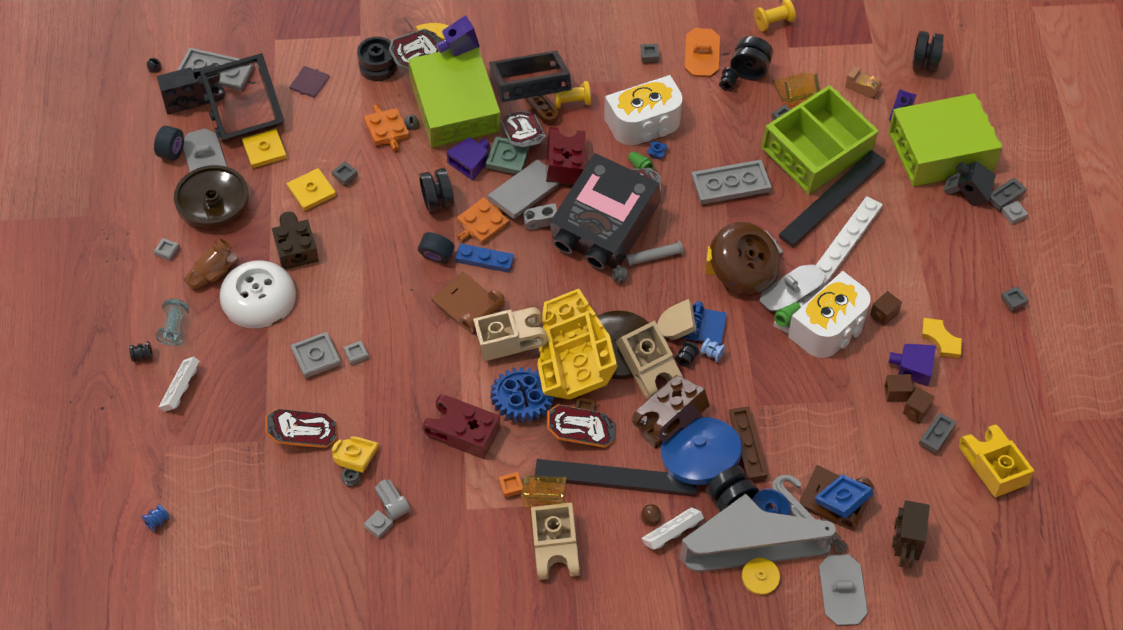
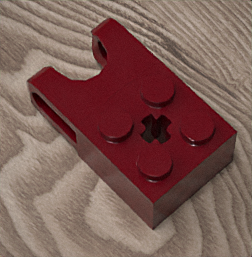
[546,127,586,184]
[421,394,501,459]

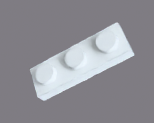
[158,357,199,412]
[641,507,704,550]

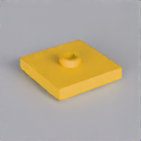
[242,129,287,169]
[286,168,336,211]

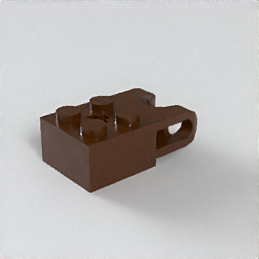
[632,375,710,441]

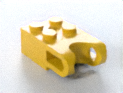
[959,425,1035,498]

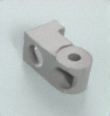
[523,203,557,230]

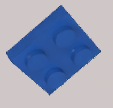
[815,474,874,518]

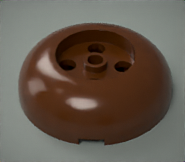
[710,222,780,295]

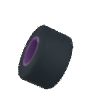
[154,126,184,160]
[418,232,455,264]

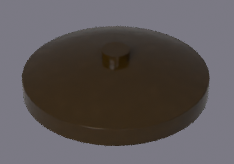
[174,165,249,228]
[597,310,649,379]

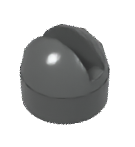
[404,115,419,130]

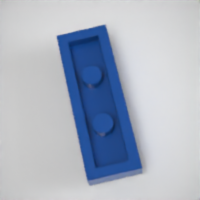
[455,243,514,273]

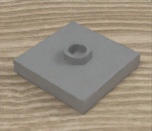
[290,332,341,378]

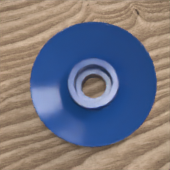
[752,489,791,516]

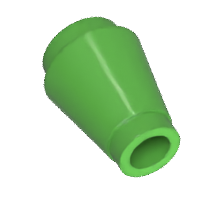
[628,151,654,170]
[774,302,801,327]

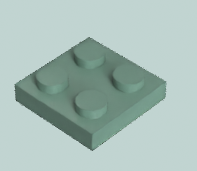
[486,137,531,174]

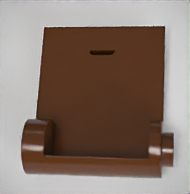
[799,465,874,530]

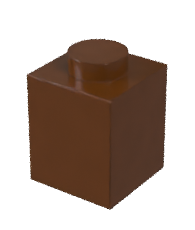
[870,291,902,326]
[884,374,915,402]
[903,387,935,423]

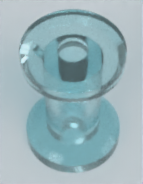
[156,299,190,346]

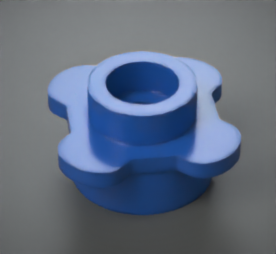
[647,141,668,159]

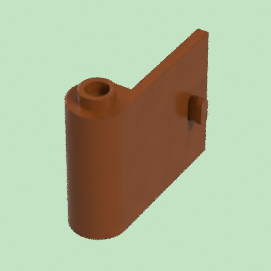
[431,271,505,333]

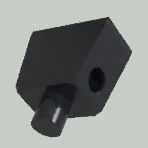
[956,161,996,206]

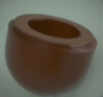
[641,504,661,526]

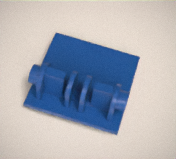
[683,301,727,345]

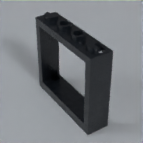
[489,50,572,102]
[197,53,285,142]

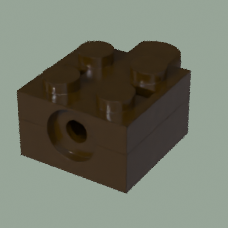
[272,211,319,270]
[891,500,930,569]

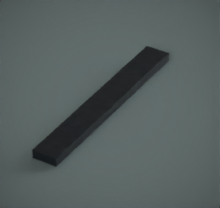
[779,150,886,247]
[534,459,697,497]

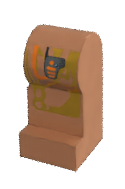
[845,65,882,97]

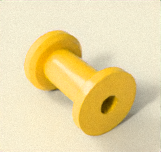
[754,0,796,31]
[553,81,591,109]

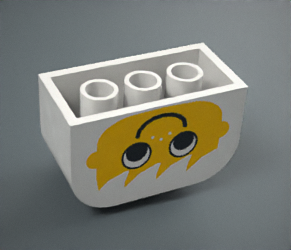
[604,75,682,145]
[788,271,870,358]

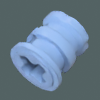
[700,338,726,362]

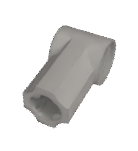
[375,480,410,521]

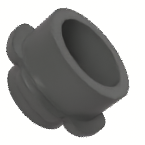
[612,265,627,284]
[341,468,361,486]

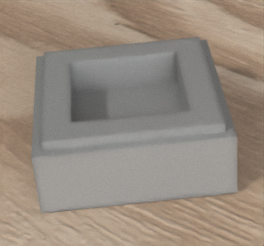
[153,238,180,261]
[343,341,369,366]

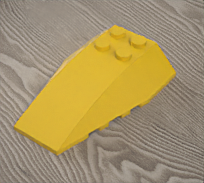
[537,289,618,399]

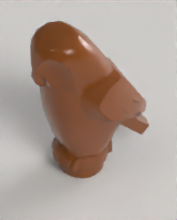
[184,239,238,289]

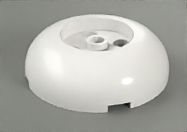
[219,260,296,329]

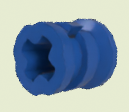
[141,505,170,532]

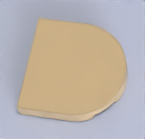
[657,299,696,340]

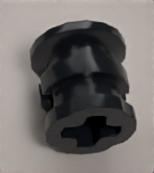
[719,67,739,91]
[129,341,153,362]
[675,341,700,368]

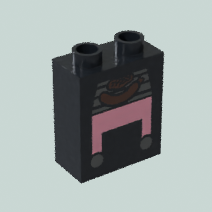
[550,153,661,270]

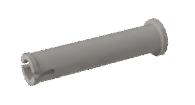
[626,240,683,266]

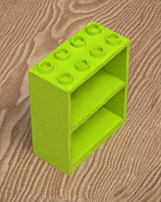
[408,48,500,148]
[761,85,879,195]
[888,93,1002,187]

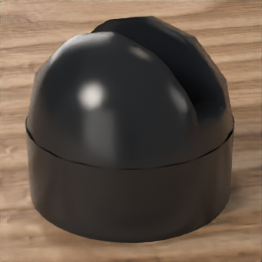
[147,58,162,73]

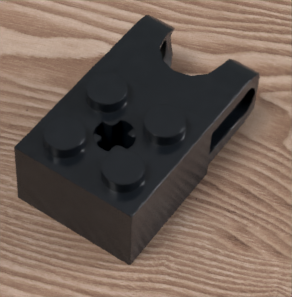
[156,65,225,114]

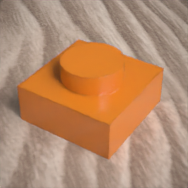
[499,472,524,498]

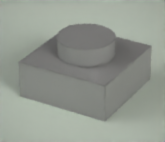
[1001,201,1028,225]
[364,510,393,539]

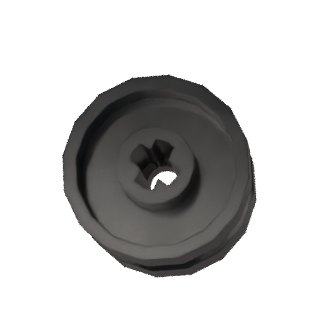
[912,31,944,72]
[730,36,773,81]
[357,37,397,81]
[419,168,454,213]
[706,466,759,512]

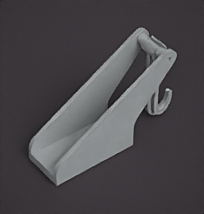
[680,475,836,572]

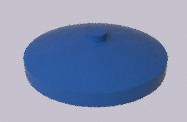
[661,417,742,485]

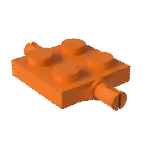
[363,103,409,152]
[457,197,509,245]

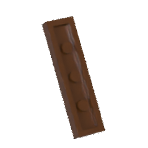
[729,406,768,481]

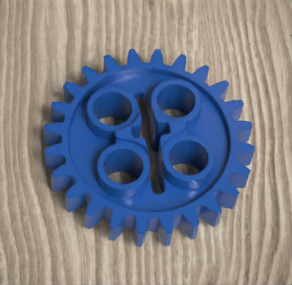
[490,367,554,423]

